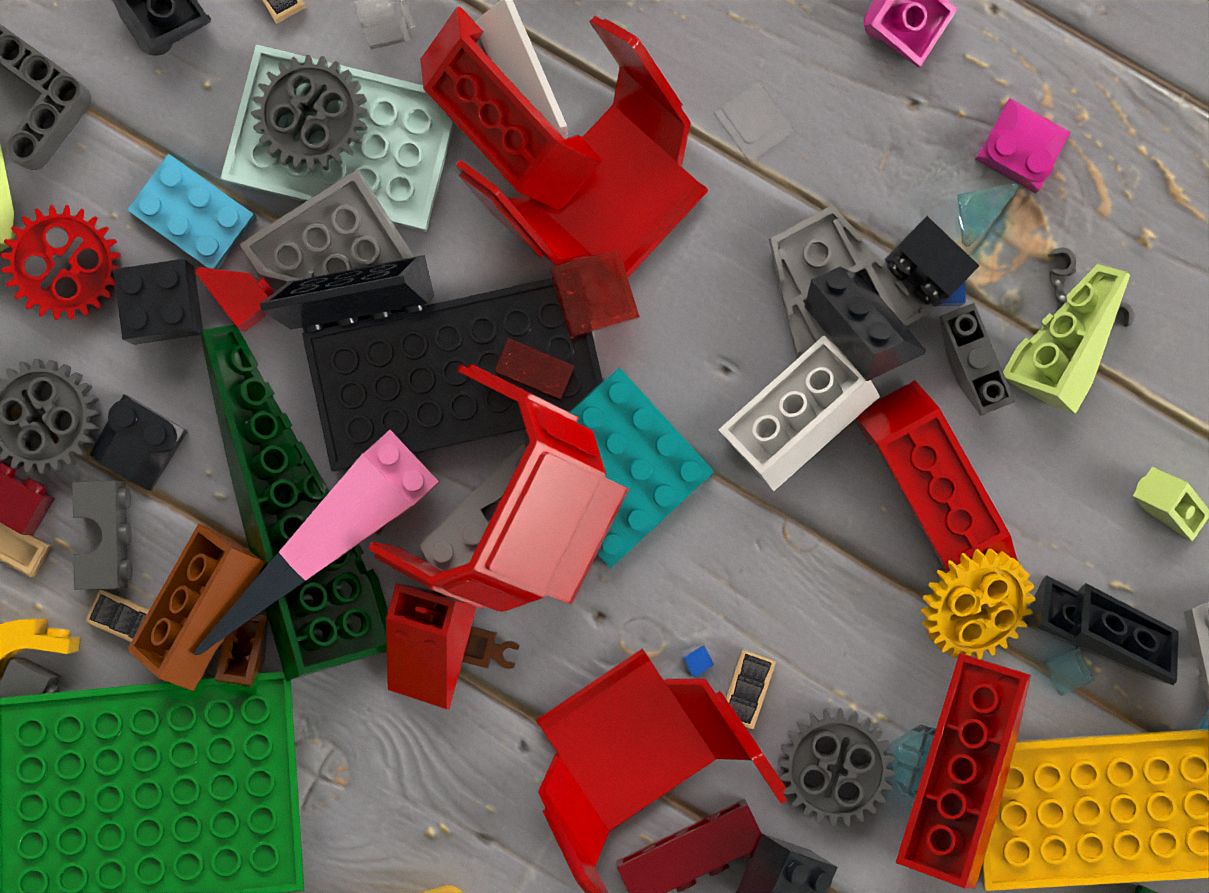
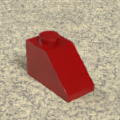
[194,267,275,332]

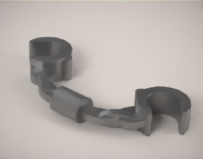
[1048,247,1135,327]

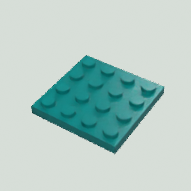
[514,367,714,568]

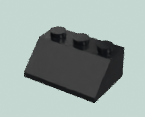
[805,266,926,381]

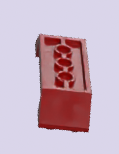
[420,7,603,210]
[855,380,1018,573]

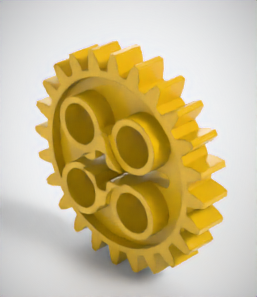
[921,548,1035,659]

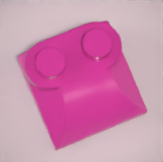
[864,0,958,67]
[975,98,1071,193]

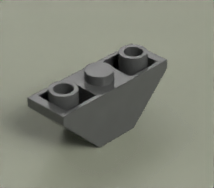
[940,303,1015,416]

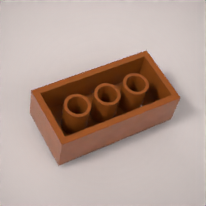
[127,523,265,691]

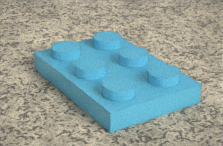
[127,153,256,269]

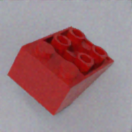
[386,583,477,710]

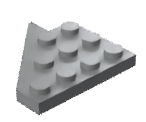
[239,169,414,282]

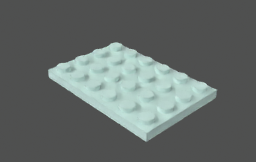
[220,44,455,232]

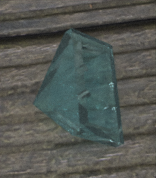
[957,183,1020,247]
[883,724,936,798]

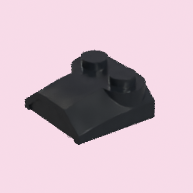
[112,0,211,56]
[89,394,188,491]

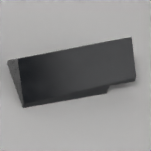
[1023,575,1178,685]

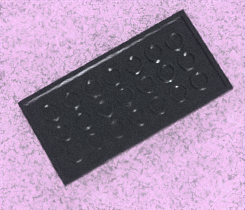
[302,272,603,472]

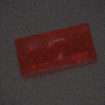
[495,338,575,400]

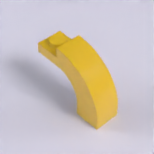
[0,618,81,681]

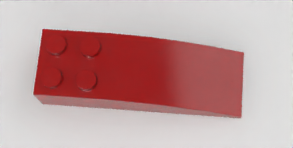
[896,653,1031,889]

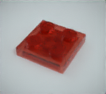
[550,249,640,338]

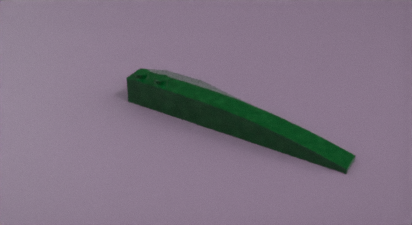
[200,324,388,681]

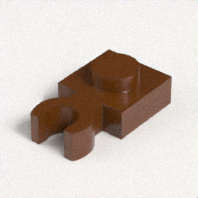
[462,626,520,669]

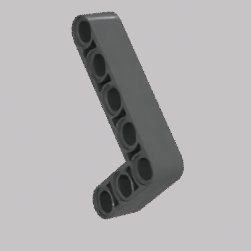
[0,24,91,170]

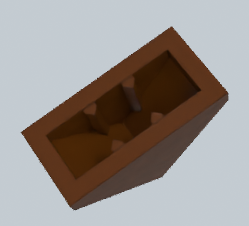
[215,614,268,687]

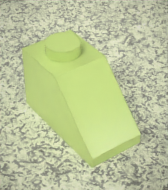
[1133,467,1209,542]

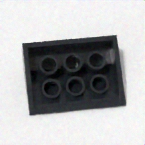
[260,255,434,332]

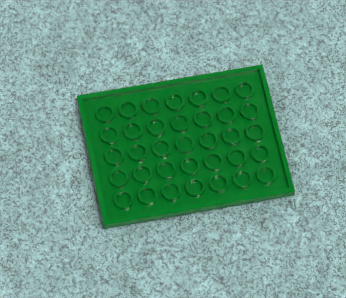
[0,671,305,893]

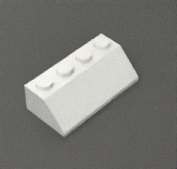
[475,0,568,139]
[718,335,880,491]

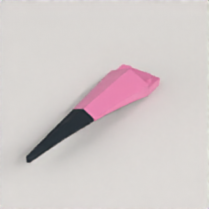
[194,430,440,655]

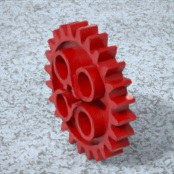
[0,205,121,320]

